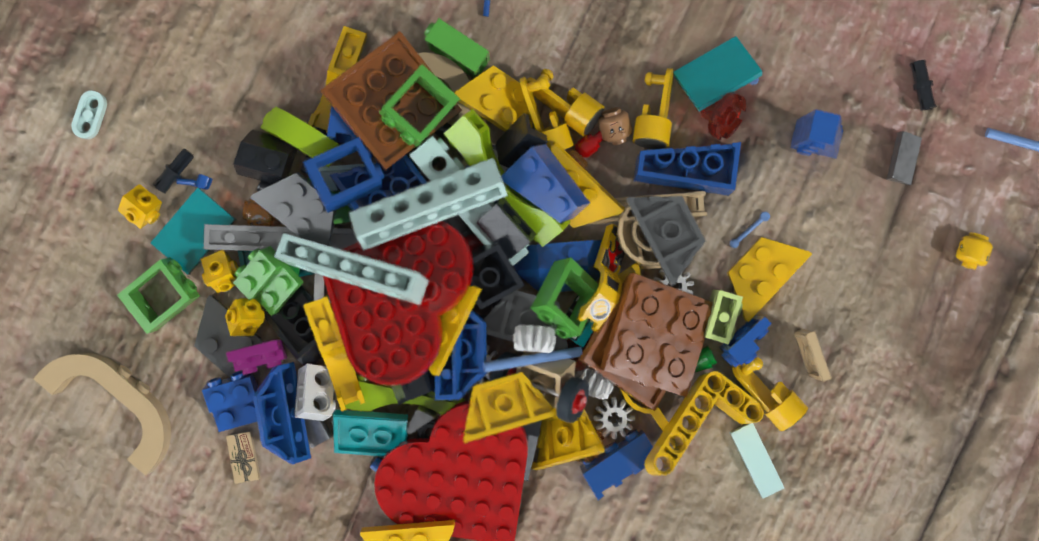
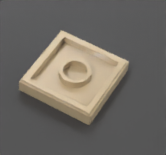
[794,329,832,381]

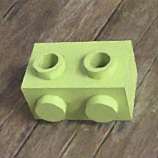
[704,289,743,344]

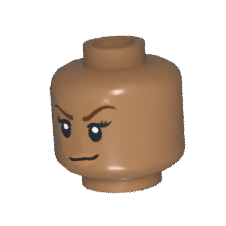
[598,107,633,145]

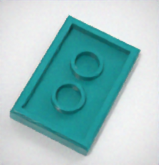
[673,36,763,112]
[151,188,237,275]
[333,409,408,456]

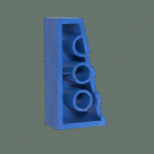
[633,142,741,196]

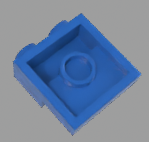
[719,315,771,368]
[202,371,258,432]

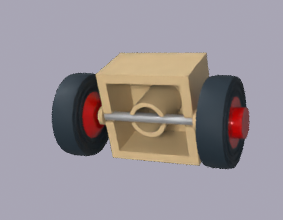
[489,351,589,423]

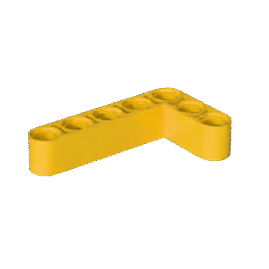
[645,371,764,476]

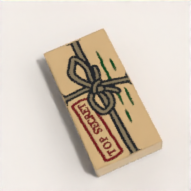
[226,431,261,484]

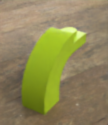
[260,107,340,168]

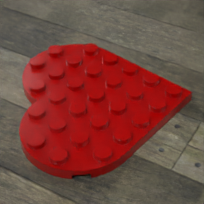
[323,221,473,386]
[374,400,528,541]

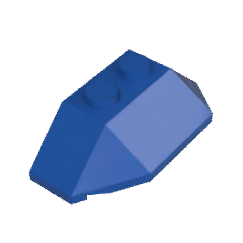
[514,240,602,292]
[435,310,487,400]
[253,362,311,464]

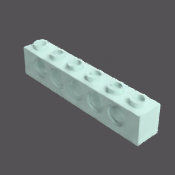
[409,136,529,265]
[349,159,507,250]
[274,233,428,305]

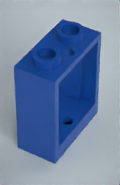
[304,137,384,214]

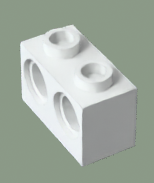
[295,364,336,421]

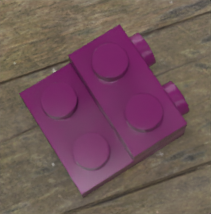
[226,340,287,375]

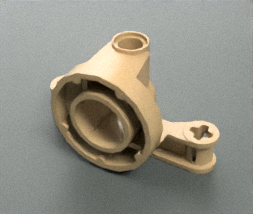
[589,191,707,269]

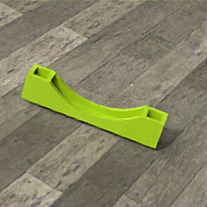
[444,109,570,247]
[345,374,466,415]

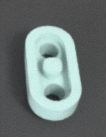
[71,91,107,139]

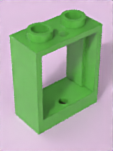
[424,18,490,78]
[379,64,460,147]
[117,257,200,334]
[531,257,599,338]

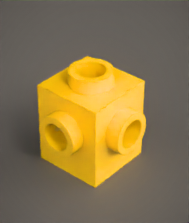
[118,184,162,229]
[201,250,239,293]
[225,298,265,336]

